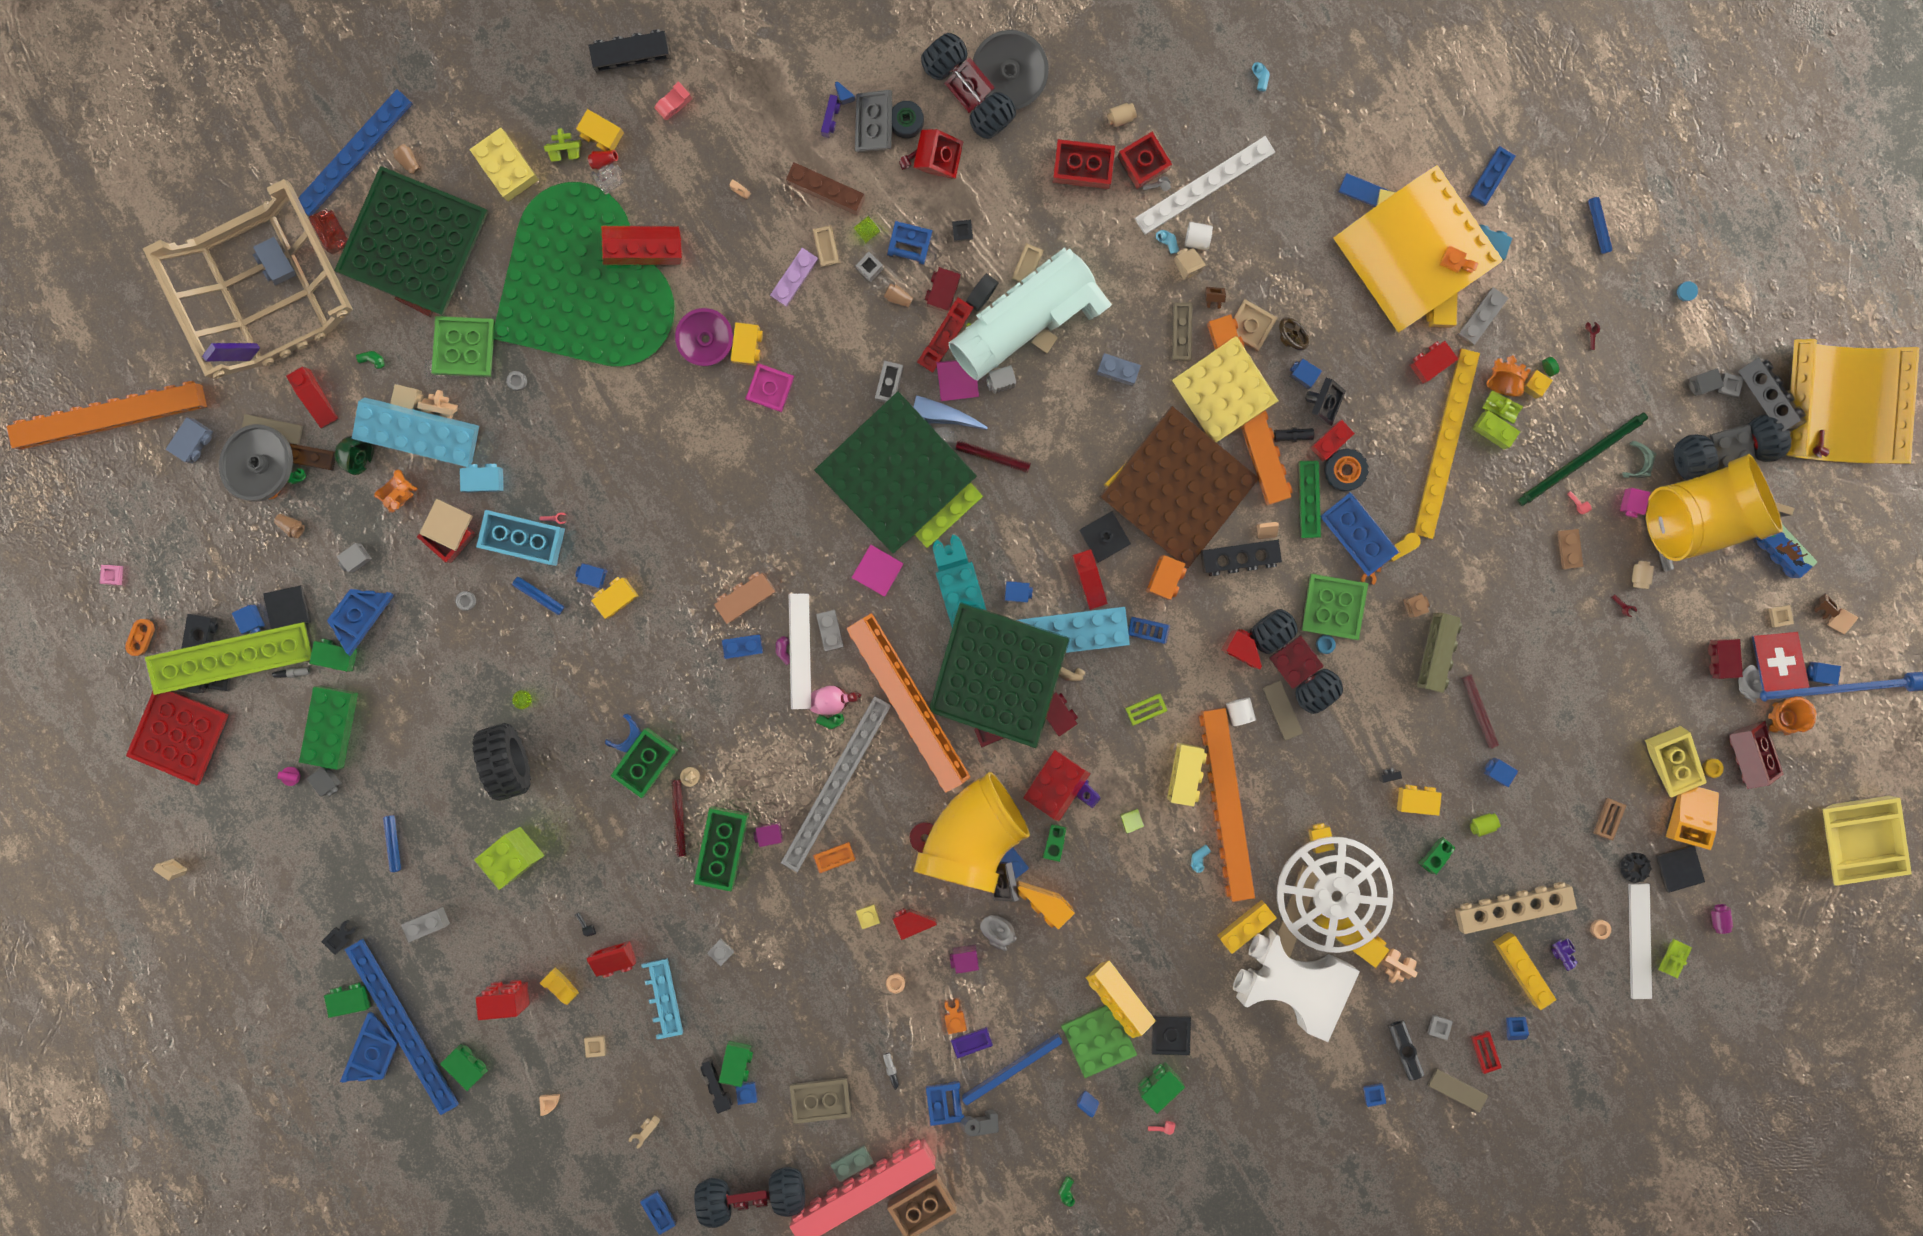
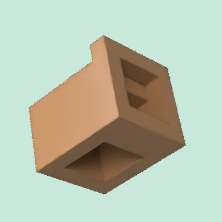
[1403,593,1430,617]

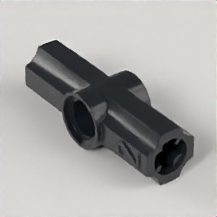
[1388,1020,1424,1081]

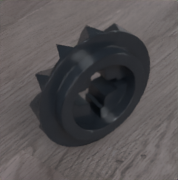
[1620,852,1652,883]

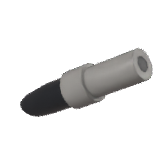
[272,667,310,678]
[883,1052,899,1090]

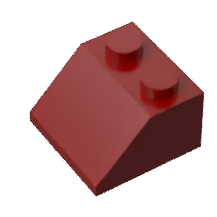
[913,129,964,179]
[1221,629,1262,670]
[586,941,637,978]

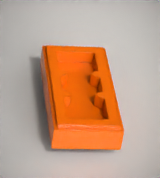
[813,842,856,873]

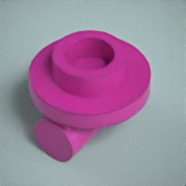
[277,767,301,786]

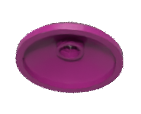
[675,308,733,366]

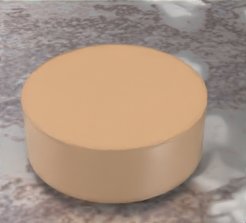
[1590,919,1611,939]
[886,973,905,993]

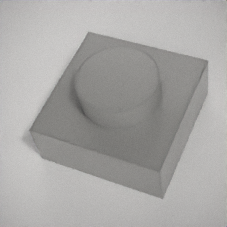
[1718,373,1744,397]
[707,938,734,966]
[1427,1015,1453,1040]

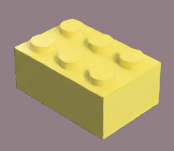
[469,127,539,202]
[1167,742,1207,807]

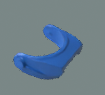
[605,713,641,753]

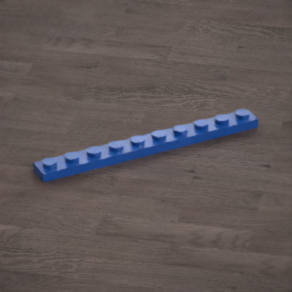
[344,939,459,1115]

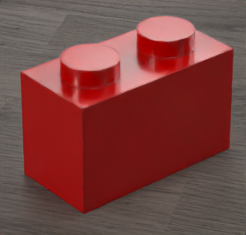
[1410,341,1458,384]
[1309,419,1355,461]

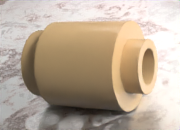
[1107,103,1137,127]
[1632,561,1654,589]

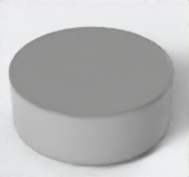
[506,371,527,391]
[455,591,476,611]

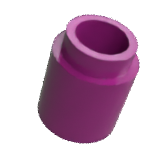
[1711,904,1733,934]

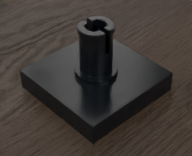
[1305,377,1346,426]
[1079,511,1131,563]

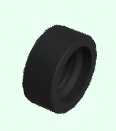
[966,273,999,312]

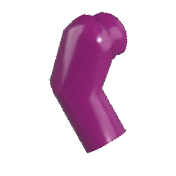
[775,636,790,666]

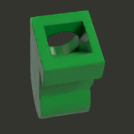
[1042,824,1066,862]
[1418,837,1455,875]

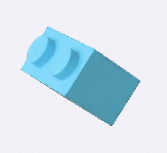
[460,464,504,493]

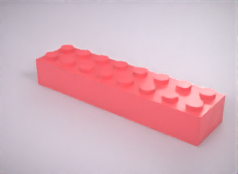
[789,1138,936,1236]

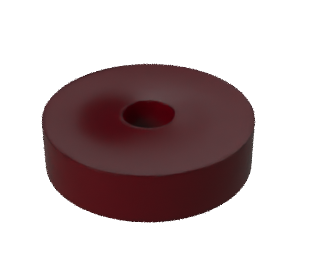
[909,822,934,853]

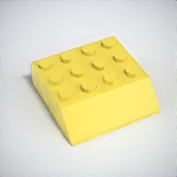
[1822,796,1912,886]

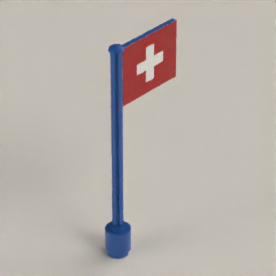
[1752,632,1923,702]

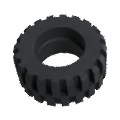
[472,723,531,801]

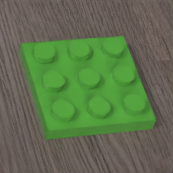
[431,316,495,377]
[1301,574,1368,640]
[1061,1005,1137,1078]

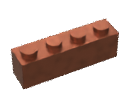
[786,162,865,216]

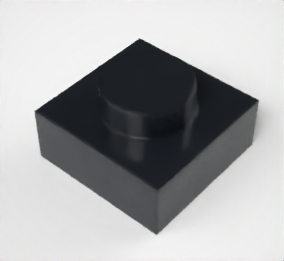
[952,219,973,242]
[1378,767,1402,783]

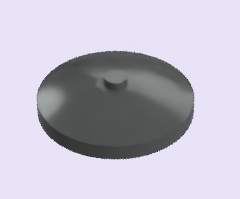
[973,30,1049,109]
[219,424,293,502]

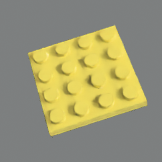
[1172,336,1279,443]

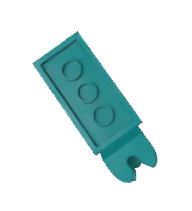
[933,534,987,627]

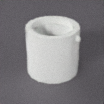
[1185,222,1213,251]
[1226,697,1256,726]

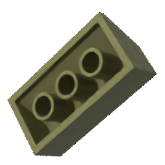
[1417,613,1462,693]

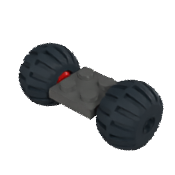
[1674,414,1791,480]

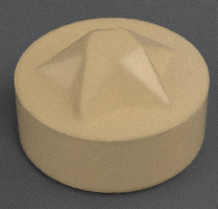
[680,767,700,787]

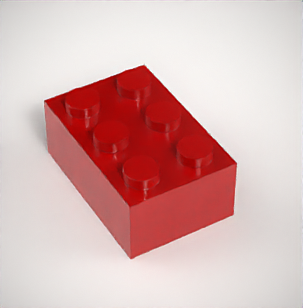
[1052,139,1115,189]
[1023,750,1091,821]
[475,980,530,1021]

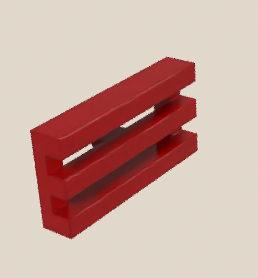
[1470,1031,1502,1074]

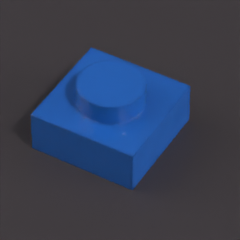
[735,1082,758,1105]
[1363,1083,1386,1107]

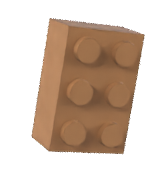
[887,1173,957,1236]

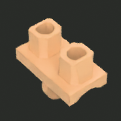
[417,390,458,419]
[1379,949,1418,983]

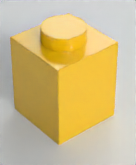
[1524,370,1553,399]
[1308,823,1335,854]

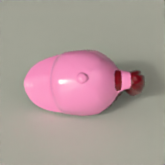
[810,686,862,715]

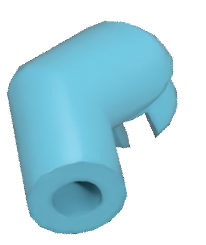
[1252,62,1270,91]
[1156,230,1179,254]
[1191,844,1211,873]

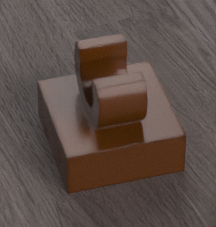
[1205,287,1226,309]
[1814,593,1840,619]

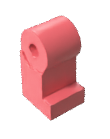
[654,81,692,120]

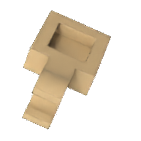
[629,1115,660,1148]

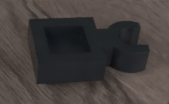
[321,920,357,955]

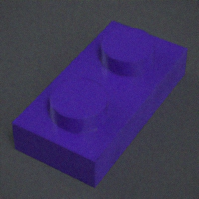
[821,94,841,138]

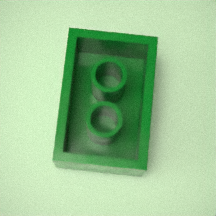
[611,728,678,798]

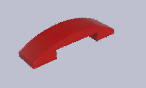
[917,297,974,373]

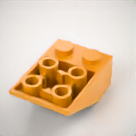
[1666,787,1719,850]
[1016,881,1075,930]

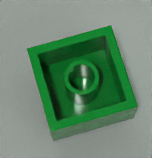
[1138,1062,1185,1114]

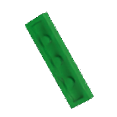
[1298,461,1321,538]

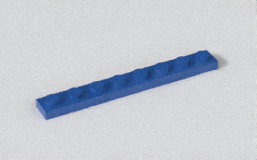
[298,89,413,217]

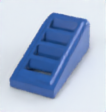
[1128,616,1170,644]

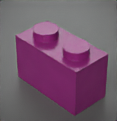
[950,944,979,974]

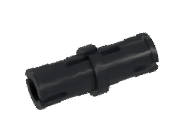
[1274,427,1314,443]

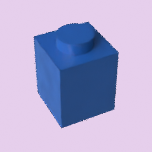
[1289,359,1322,389]
[575,563,607,588]
[1004,581,1033,602]
[232,605,266,634]
[1806,662,1841,685]
[1484,758,1518,787]

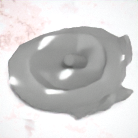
[1738,665,1762,703]
[980,915,1017,951]

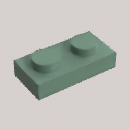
[830,1145,873,1182]

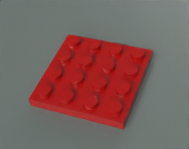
[126,691,229,786]

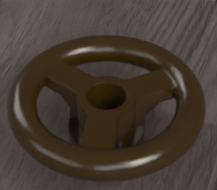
[1279,317,1310,350]

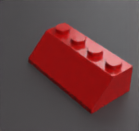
[601,226,682,265]

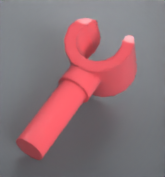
[1567,491,1592,514]
[539,513,566,524]
[1148,1121,1175,1135]

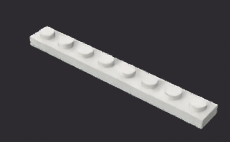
[1135,136,1275,235]

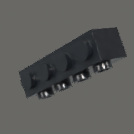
[588,29,671,73]

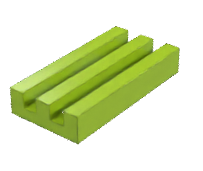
[1125,693,1168,726]

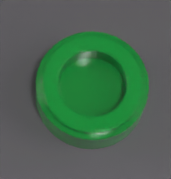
[1542,357,1560,377]

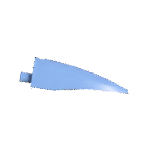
[913,395,987,430]

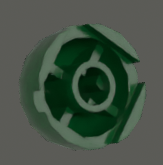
[335,436,374,475]

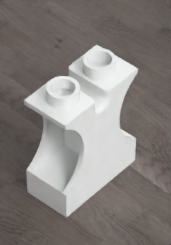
[1233,927,1360,1042]

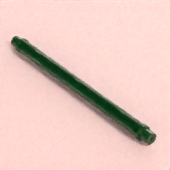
[1517,412,1648,506]

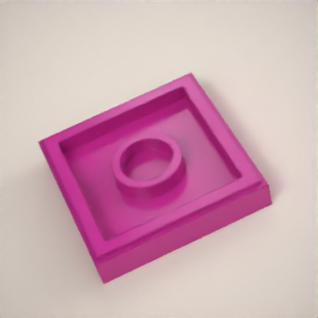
[937,360,979,401]
[745,363,795,413]
[852,544,904,597]

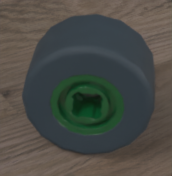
[892,101,924,139]

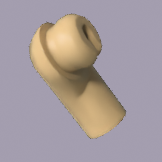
[1059,667,1085,681]

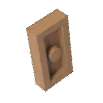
[1558,529,1584,569]

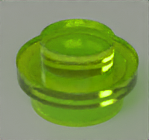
[512,690,532,709]

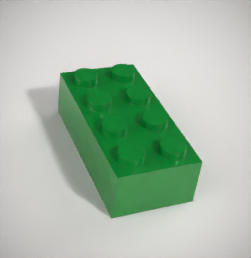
[299,686,358,770]
[694,806,749,892]

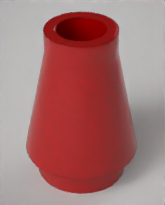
[588,150,618,170]

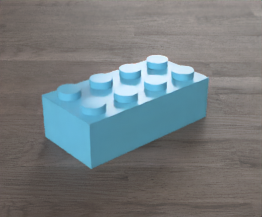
[476,510,565,566]

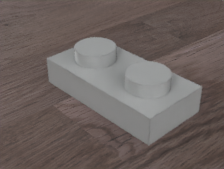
[816,610,844,651]

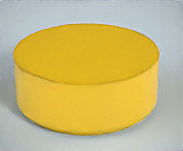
[1702,758,1724,778]

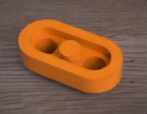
[125,619,155,656]

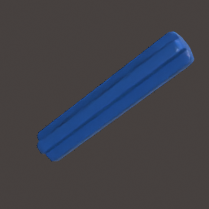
[1588,197,1613,254]
[512,577,564,615]
[383,815,401,872]

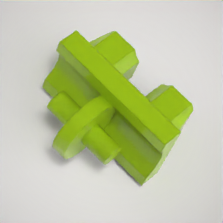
[544,128,582,162]
[1482,390,1523,424]
[1658,939,1692,979]

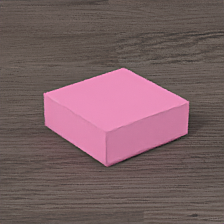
[100,565,123,585]

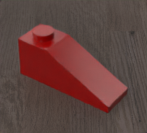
[286,366,338,429]
[1072,549,1108,610]

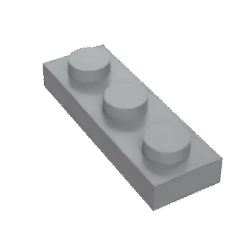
[1457,287,1508,346]

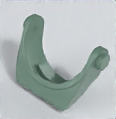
[1622,441,1656,478]

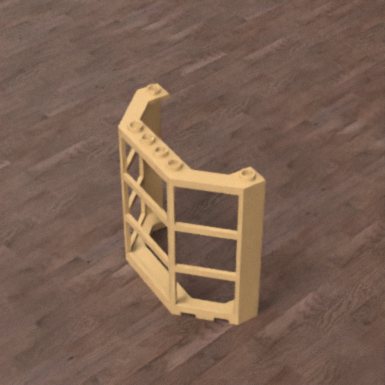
[142,179,353,379]

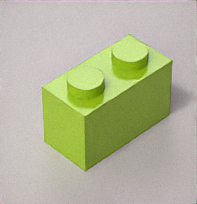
[1472,410,1520,450]

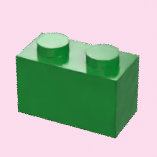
[309,638,358,672]
[324,982,372,1018]
[719,1041,753,1087]
[440,1044,488,1091]

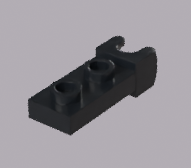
[700,1057,733,1114]

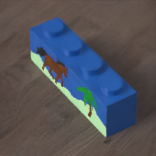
[1756,524,1817,578]

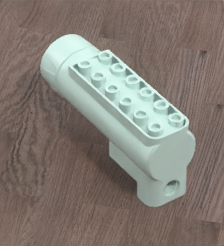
[949,247,1112,381]

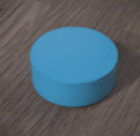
[1677,281,1698,301]
[1315,635,1336,654]

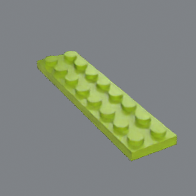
[144,622,312,695]

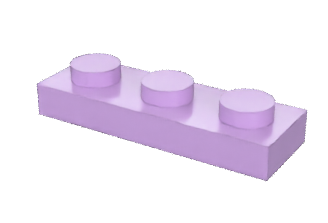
[770,248,819,307]

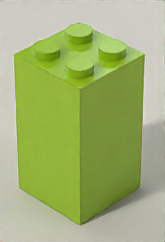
[474,827,544,890]

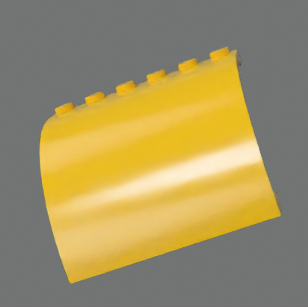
[1334,165,1503,333]
[1786,339,1920,464]

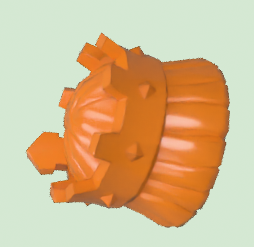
[1486,355,1531,397]
[374,469,418,513]
[1768,696,1817,735]

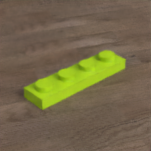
[914,483,983,548]

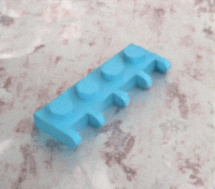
[641,958,683,1039]

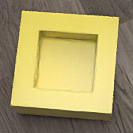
[856,904,880,929]

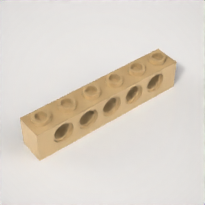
[1455,882,1577,934]

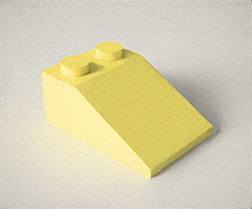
[1645,726,1707,797]

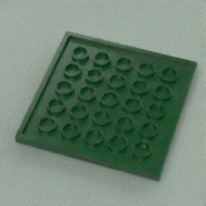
[334,166,489,316]
[814,391,977,554]
[929,602,1070,748]

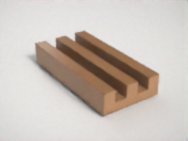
[1593,798,1627,841]

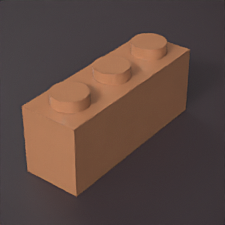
[714,572,776,624]

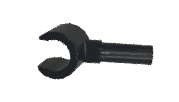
[575,912,596,937]

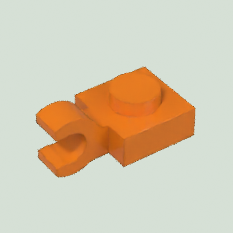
[1440,245,1479,273]

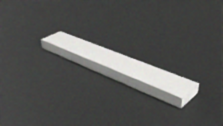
[789,594,811,709]
[1628,883,1652,999]

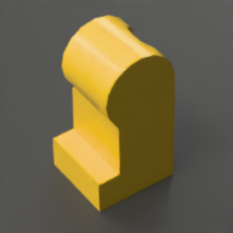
[1389,533,1421,562]
[540,967,579,1005]

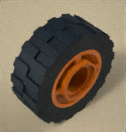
[1324,449,1369,491]

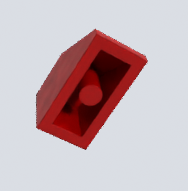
[892,908,937,940]

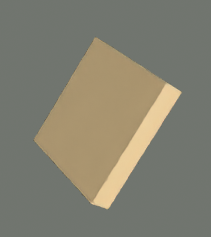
[1234,299,1277,352]
[419,499,473,551]

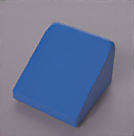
[835,81,856,106]
[1506,1017,1529,1041]
[1076,1091,1099,1118]

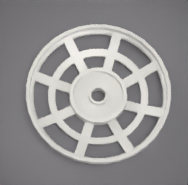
[1277,837,1393,953]

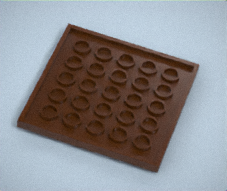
[1100,406,1259,568]

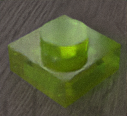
[853,216,881,244]

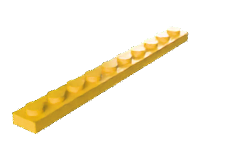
[1413,348,1480,539]

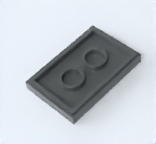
[855,90,892,153]

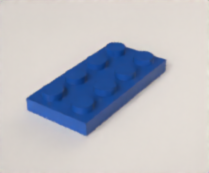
[1320,492,1399,576]

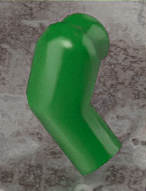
[356,351,385,369]
[287,468,306,485]
[815,713,844,729]
[1058,1176,1075,1207]

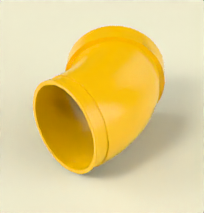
[1646,454,1783,561]
[913,772,1030,893]

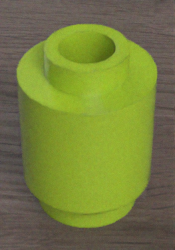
[1470,813,1501,837]

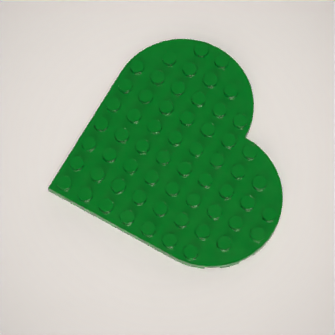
[493,182,676,367]

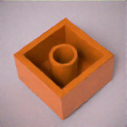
[1146,555,1187,600]

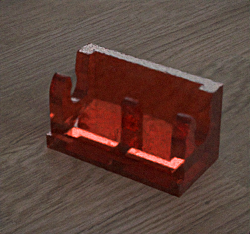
[308,209,348,255]

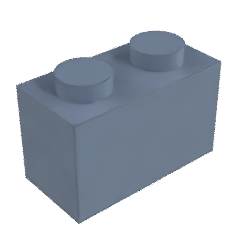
[252,237,296,286]
[1097,353,1141,386]
[166,417,213,463]

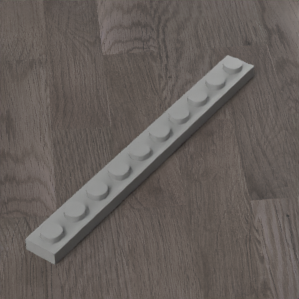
[781,696,891,872]

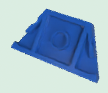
[327,589,394,656]
[340,1012,398,1083]

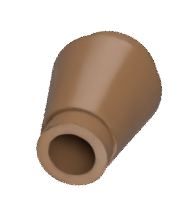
[392,144,420,174]
[884,283,913,307]
[274,514,305,538]

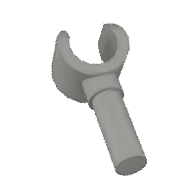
[1143,176,1171,191]

